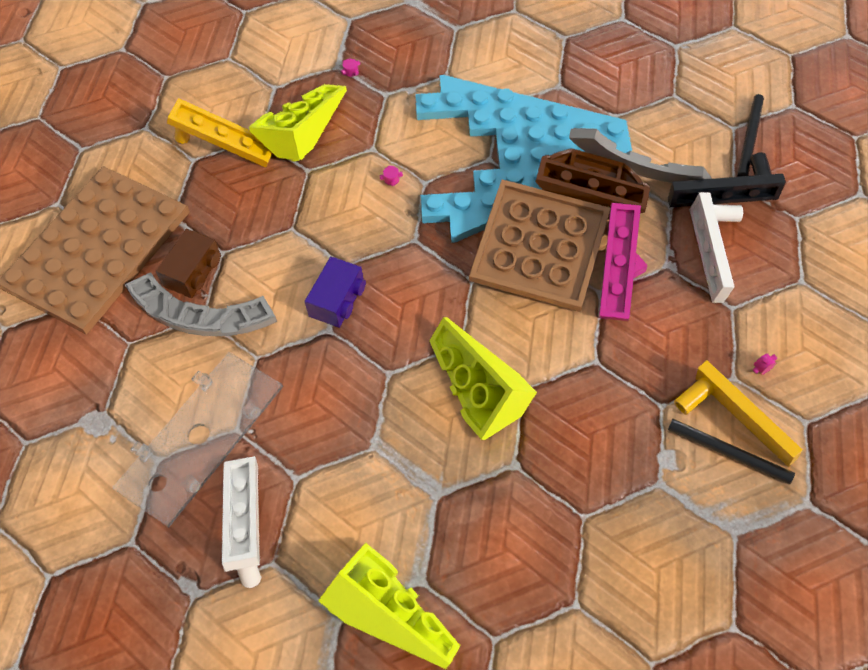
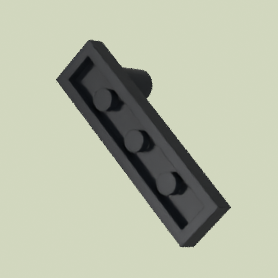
[668,152,786,208]

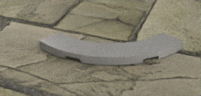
[569,128,712,183]
[125,272,277,336]

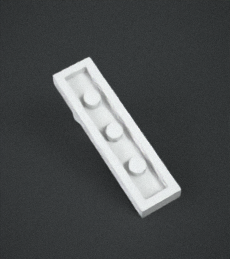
[690,192,743,303]
[222,456,261,588]

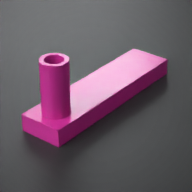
[599,203,641,321]

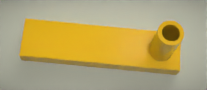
[167,98,273,168]
[674,360,803,467]

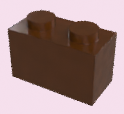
[155,229,221,298]

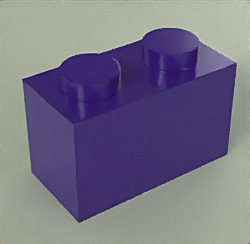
[304,256,366,328]

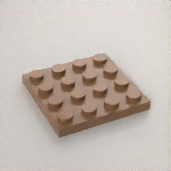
[469,179,610,312]

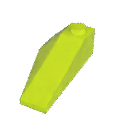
[249,84,347,161]
[430,317,537,440]
[318,543,460,669]

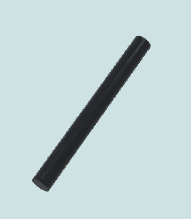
[737,94,764,177]
[668,419,795,485]

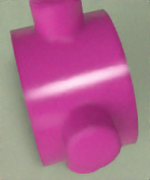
[341,59,360,77]
[380,165,403,186]
[753,353,778,375]

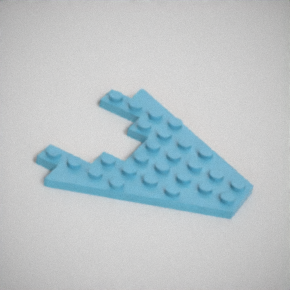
[416,75,632,243]

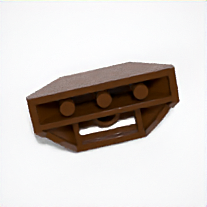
[535,148,650,219]

